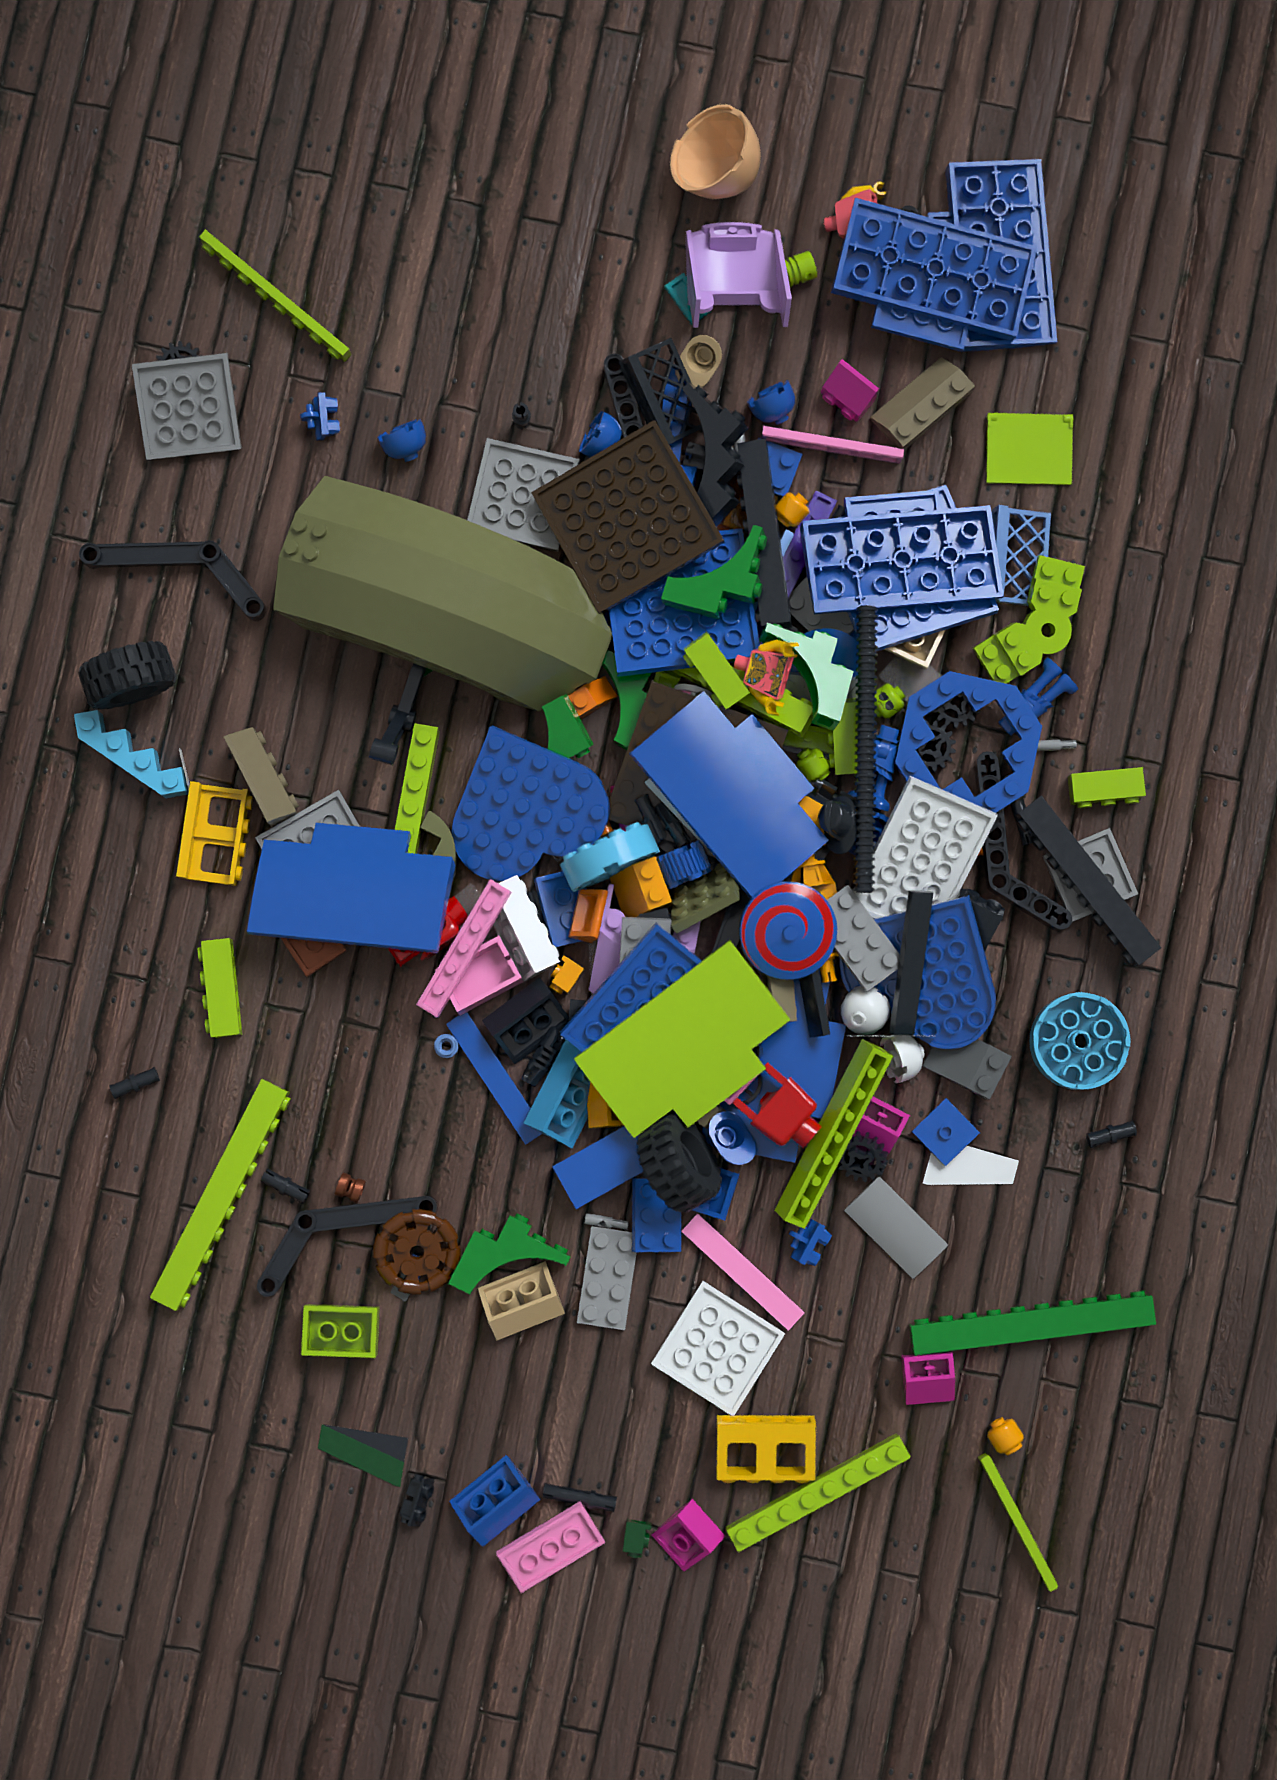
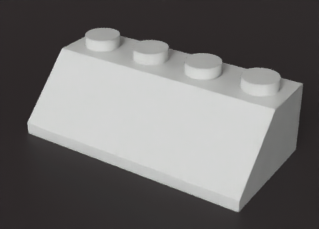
[493,875,560,983]

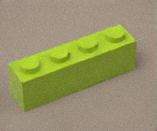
[198,938,243,1038]

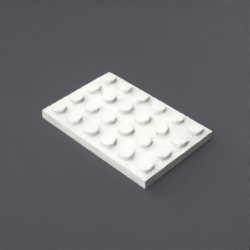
[853,776,998,919]

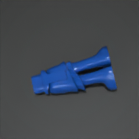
[998,658,1079,736]
[848,725,900,812]

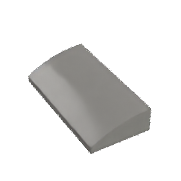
[844,1176,948,1279]

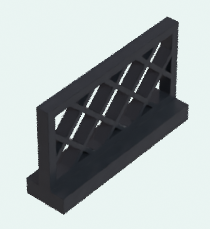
[619,338,703,444]

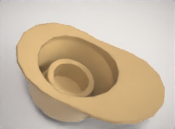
[675,335,722,387]

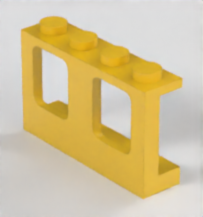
[176,781,253,886]
[716,1415,816,1483]

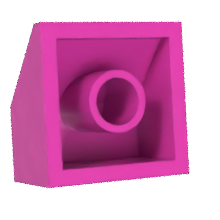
[821,359,879,422]
[652,1499,725,1571]

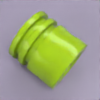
[785,251,818,287]

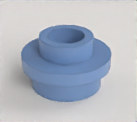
[434,1034,458,1058]

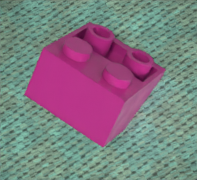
[853,1097,910,1154]
[901,1351,955,1405]

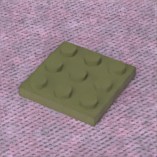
[671,863,739,934]

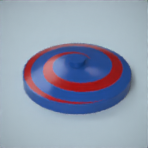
[739,881,837,980]

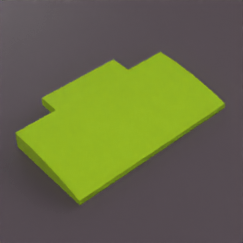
[574,940,790,1138]

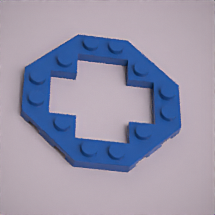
[894,671,1042,813]

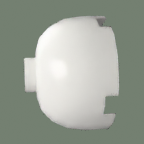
[841,986,891,1035]
[880,1035,925,1083]

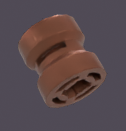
[335,1172,366,1203]

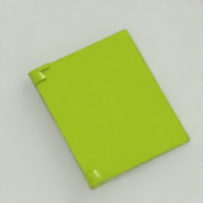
[986,413,1074,485]

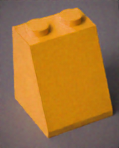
[610,857,672,917]

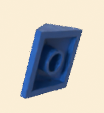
[692,1168,739,1221]

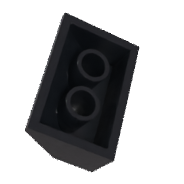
[482,977,569,1064]

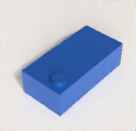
[552,1126,643,1209]

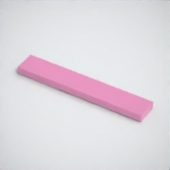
[761,426,904,463]
[416,879,512,1017]
[681,1213,805,1331]

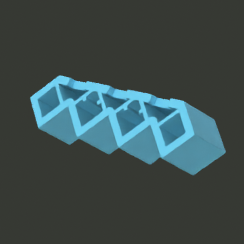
[74,710,189,798]

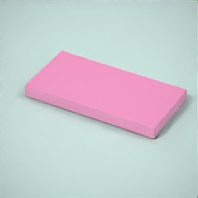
[496,1501,605,1593]

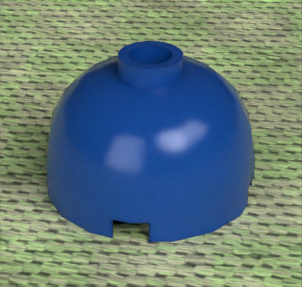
[747,380,795,424]
[579,411,622,458]
[377,419,426,462]

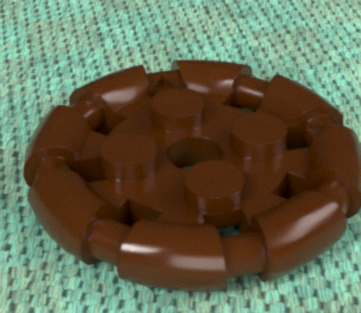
[373,1209,461,1295]

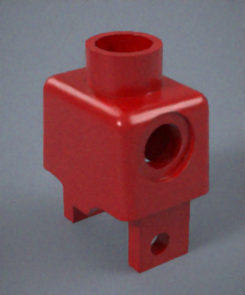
[387,896,468,967]
[732,1062,822,1148]

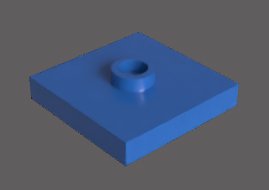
[911,1098,980,1166]

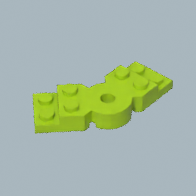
[972,555,1085,684]

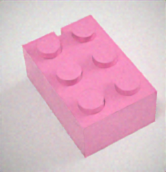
[435,936,524,1015]

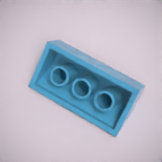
[524,1039,590,1148]

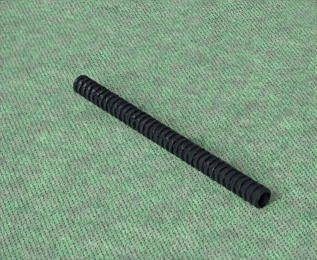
[853,605,878,893]

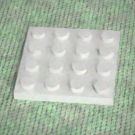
[651,1281,785,1415]

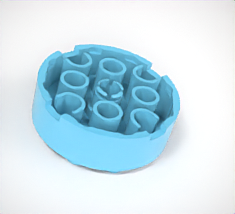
[560,822,660,892]
[1029,992,1131,1090]

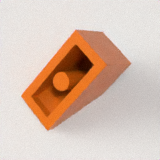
[568,676,618,719]

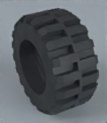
[78,641,176,710]
[636,1115,722,1212]

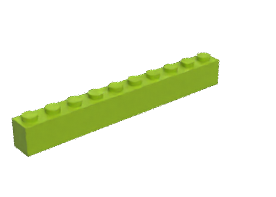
[150,1079,291,1311]

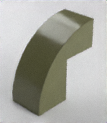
[420,811,457,865]

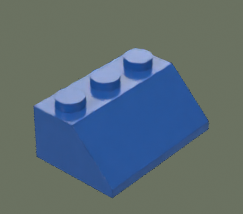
[449,1455,540,1546]

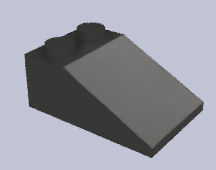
[922,1039,1012,1100]

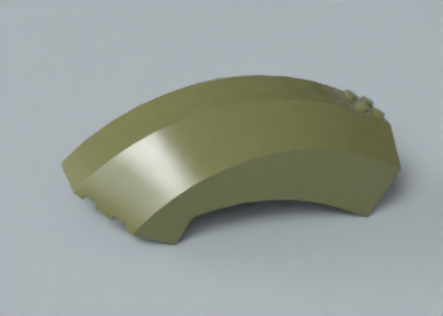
[273,476,612,712]

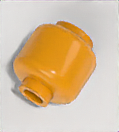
[776,492,809,528]
[987,1417,1024,1455]

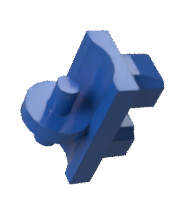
[300,392,340,440]
[789,1219,832,1266]

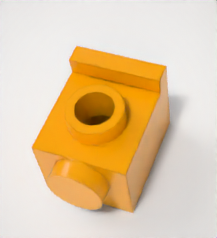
[549,956,584,994]

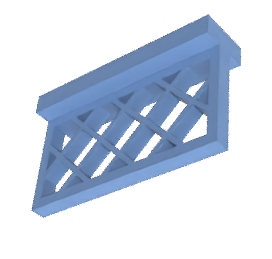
[992,505,1051,606]

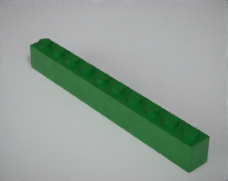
[909,1291,1156,1355]

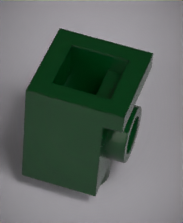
[623,1519,651,1558]

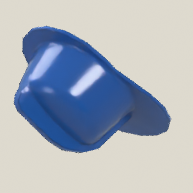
[708,1111,756,1165]

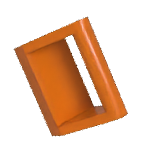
[568,889,608,943]

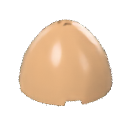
[670,104,761,199]

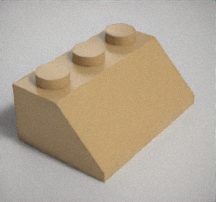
[884,630,945,669]
[478,1262,565,1340]

